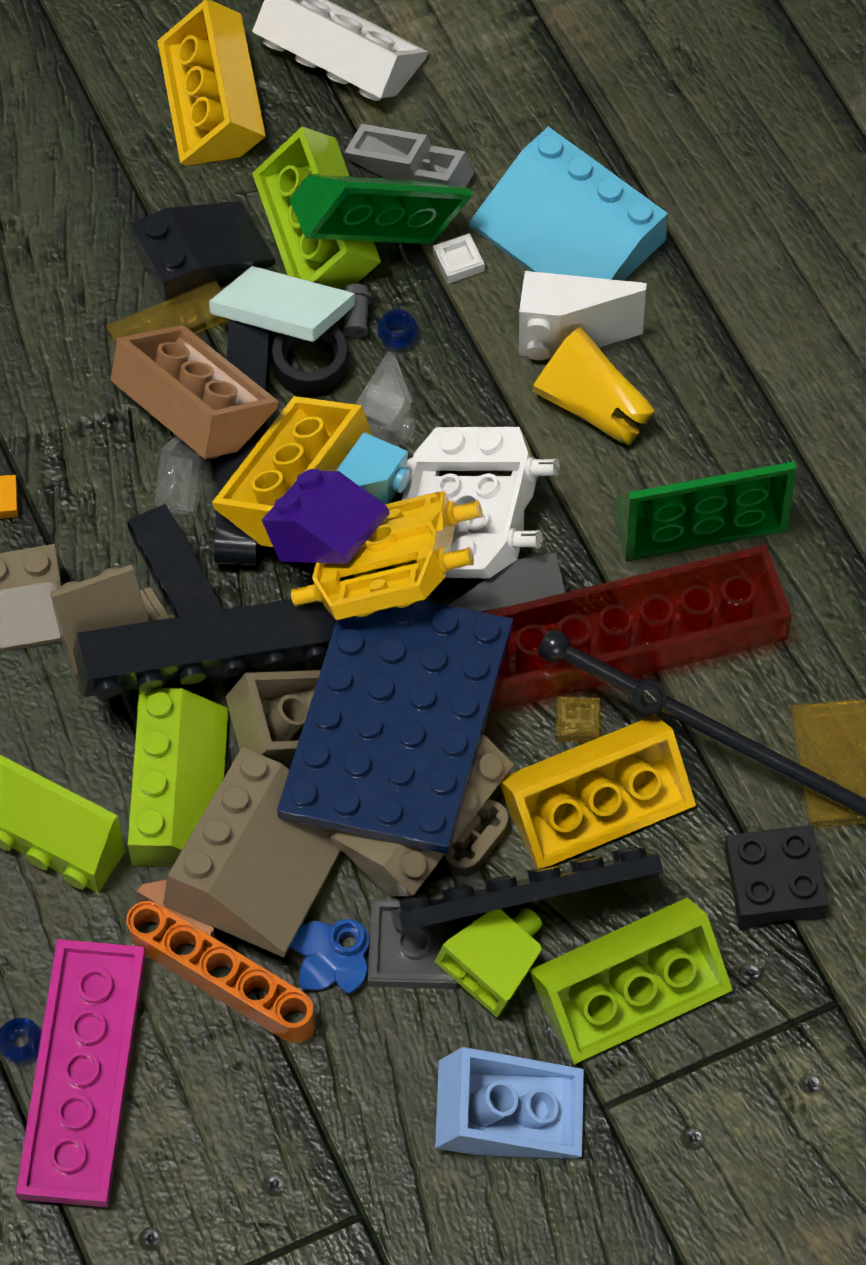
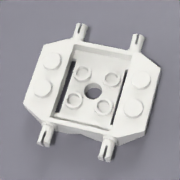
[402,427,560,578]

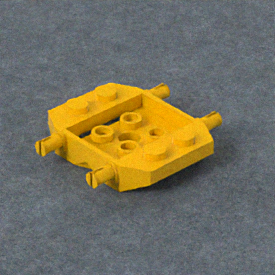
[291,491,483,620]

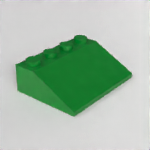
[614,461,797,561]

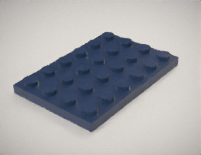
[277,600,514,854]

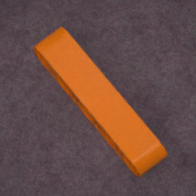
[126,901,316,1043]

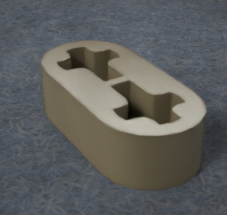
[444,800,508,876]

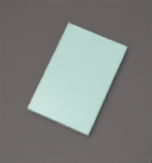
[209,266,355,342]

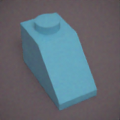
[336,432,411,504]

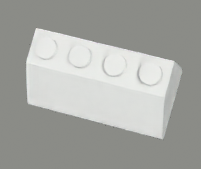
[252,0,428,101]

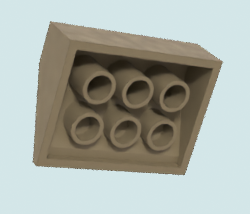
[163,747,342,957]

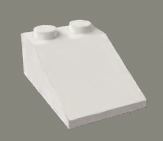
[519,271,647,360]

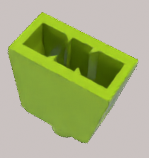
[434,908,542,1018]

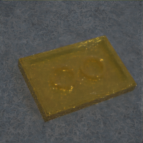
[790,699,866,828]

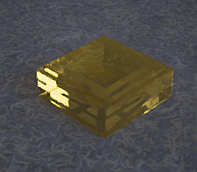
[556,697,600,743]

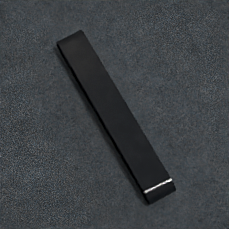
[214,320,272,566]

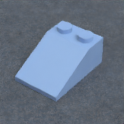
[435,1047,584,1159]

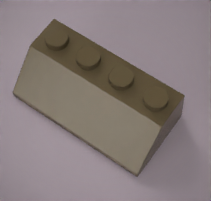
[0,544,63,652]
[330,734,514,897]

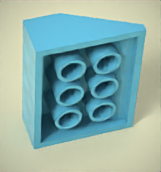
[469,126,668,281]

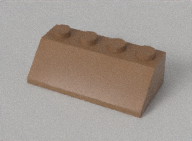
[111,325,279,459]

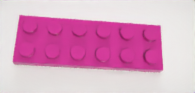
[16,939,146,1208]

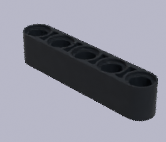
[126,504,229,686]

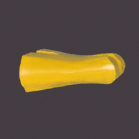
[533,327,655,446]

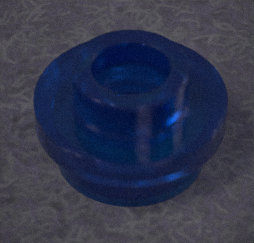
[377,309,418,349]
[0,1018,42,1062]

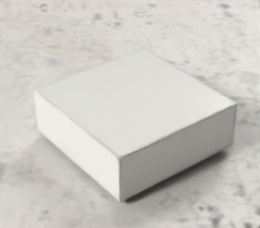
[433,233,485,284]

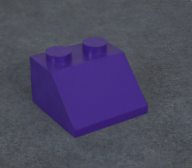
[262,469,390,564]

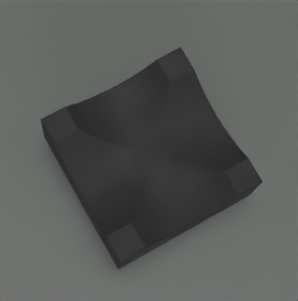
[724,825,828,929]

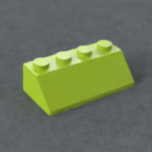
[252,126,381,289]
[127,688,229,867]
[0,755,126,893]
[529,897,733,1065]

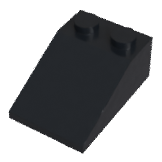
[130,201,275,309]

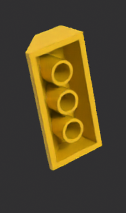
[157,0,266,166]
[212,396,373,547]
[500,715,696,868]

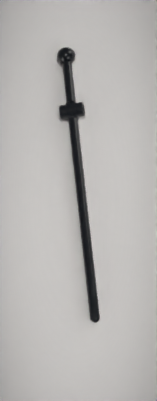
[538,629,866,818]

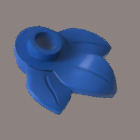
[290,919,370,994]

